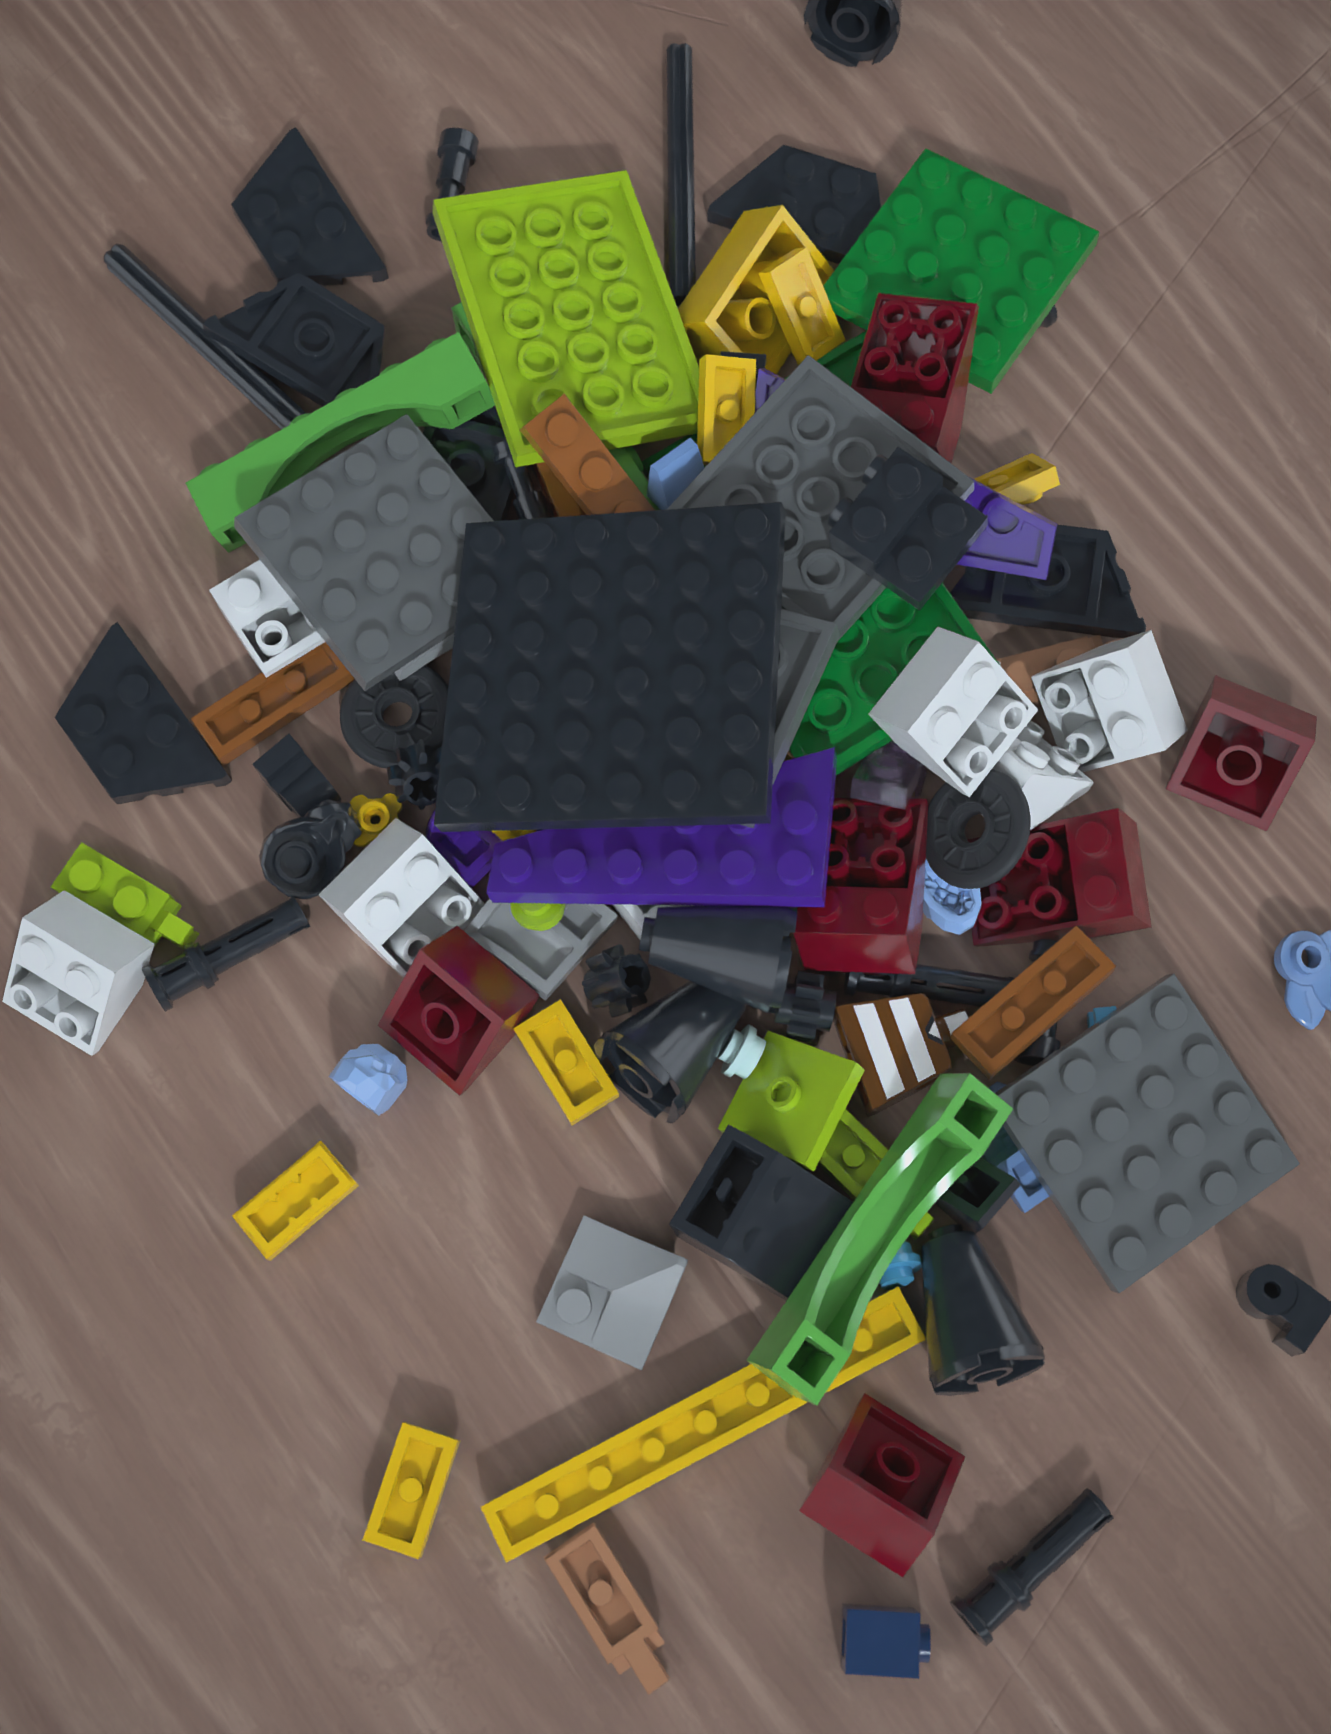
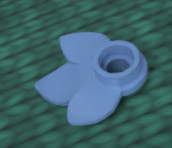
[1274,930,1331,1030]

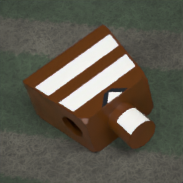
[833,993,968,1117]

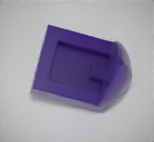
[425,810,502,889]

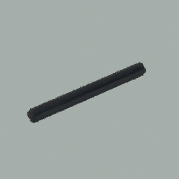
[666,43,696,306]
[103,244,306,430]

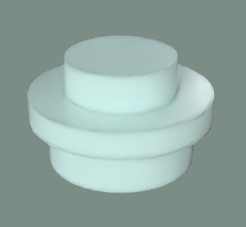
[717,1024,766,1079]

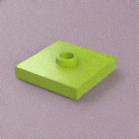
[717,1031,865,1172]

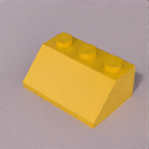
[678,205,834,374]

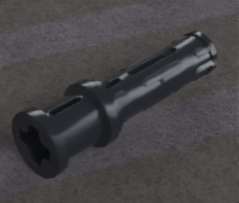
[142,897,311,1012]
[844,964,1015,1007]
[950,1488,1113,1646]

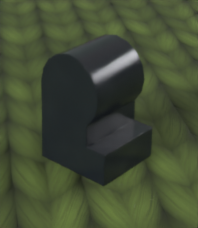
[252,734,342,818]
[1236,1264,1331,1356]

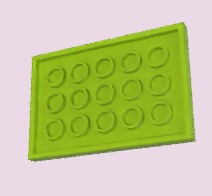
[433,170,699,467]

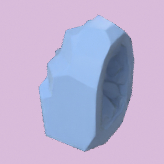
[923,860,981,935]
[329,1044,407,1116]

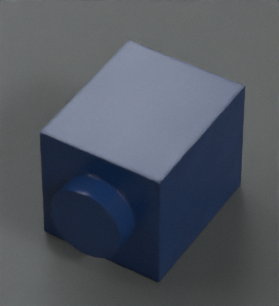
[841,1604,931,1679]

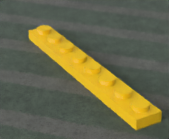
[481,1286,926,1563]

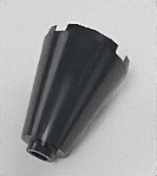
[804,0,902,67]
[639,906,798,1015]
[594,981,746,1123]
[921,1224,1046,1396]

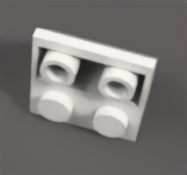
[209,560,325,678]
[868,627,1038,797]
[1031,630,1188,772]
[944,720,1094,830]
[319,818,485,978]
[2,890,154,1056]

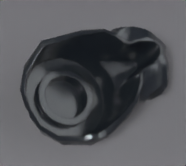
[259,799,362,899]

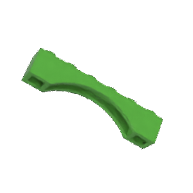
[185,332,495,553]
[747,1073,1013,1406]

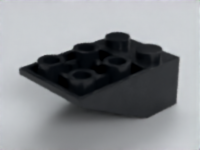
[669,1124,853,1301]

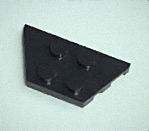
[231,127,389,286]
[707,144,881,264]
[203,272,385,436]
[423,406,514,521]
[950,524,1146,639]
[54,622,232,804]

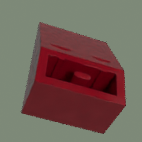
[851,293,979,463]
[793,798,928,974]
[968,808,1152,947]

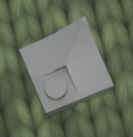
[465,899,618,1001]
[536,1215,688,1371]

